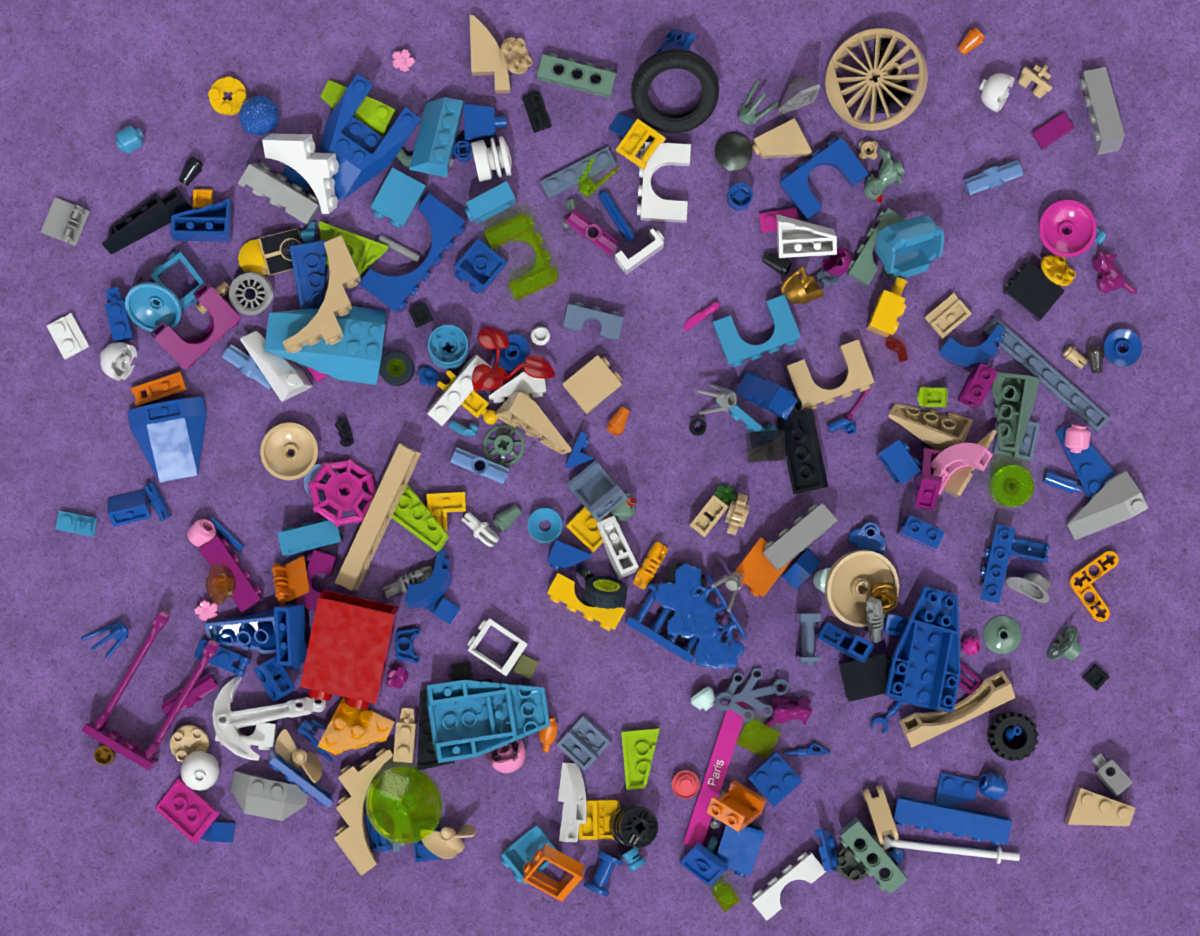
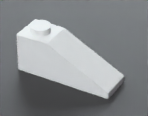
[597,516,638,579]

